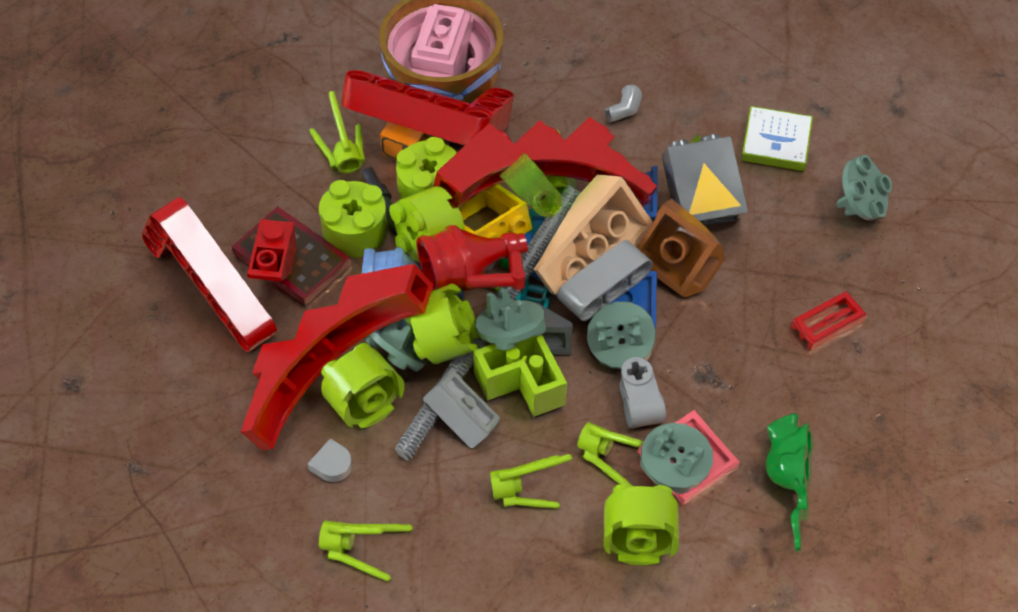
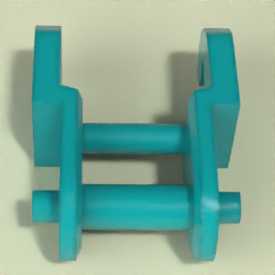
[516,279,552,309]

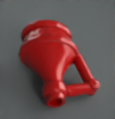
[416,225,528,292]

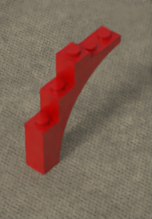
[433,117,657,209]
[240,264,434,451]

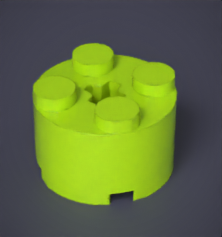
[396,137,457,200]
[319,180,388,258]
[389,186,465,262]
[405,284,479,364]
[321,343,405,429]
[604,483,679,565]

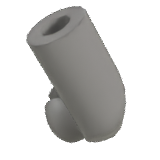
[605,85,642,122]

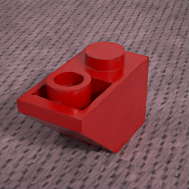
[247,219,297,282]

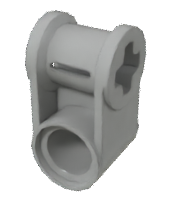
[619,357,666,429]

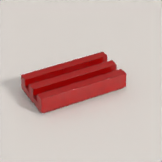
[791,291,867,350]

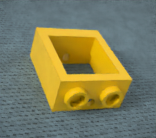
[448,184,532,238]

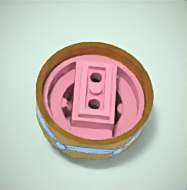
[379,0,503,104]

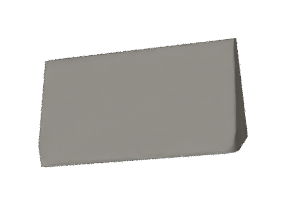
[423,369,500,448]

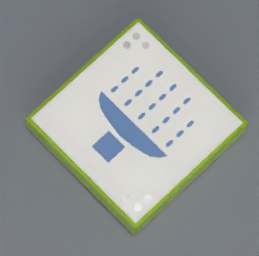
[741,106,813,171]

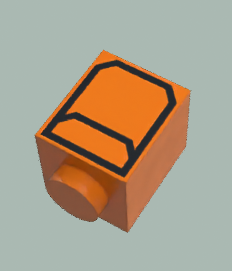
[380,122,429,161]

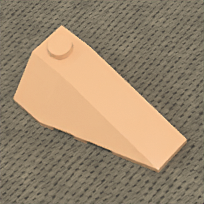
[534,175,653,295]

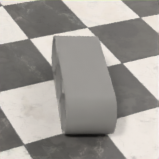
[557,240,653,321]

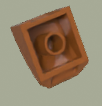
[636,199,725,297]

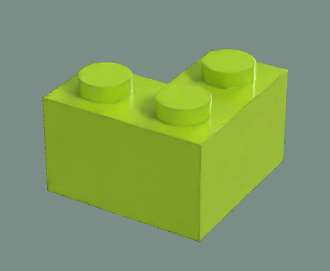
[473,334,567,417]

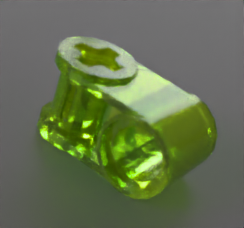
[500,153,562,217]

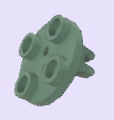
[836,155,892,221]
[475,287,546,350]
[587,301,656,369]
[363,319,427,372]
[640,423,713,494]

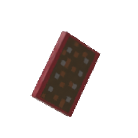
[232,206,351,306]

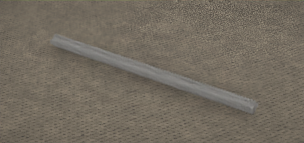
[394,185,581,461]

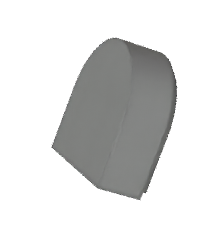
[308,438,352,482]

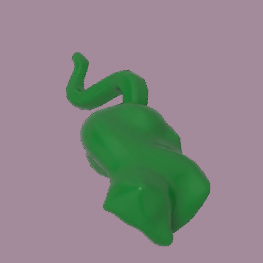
[765,413,813,551]

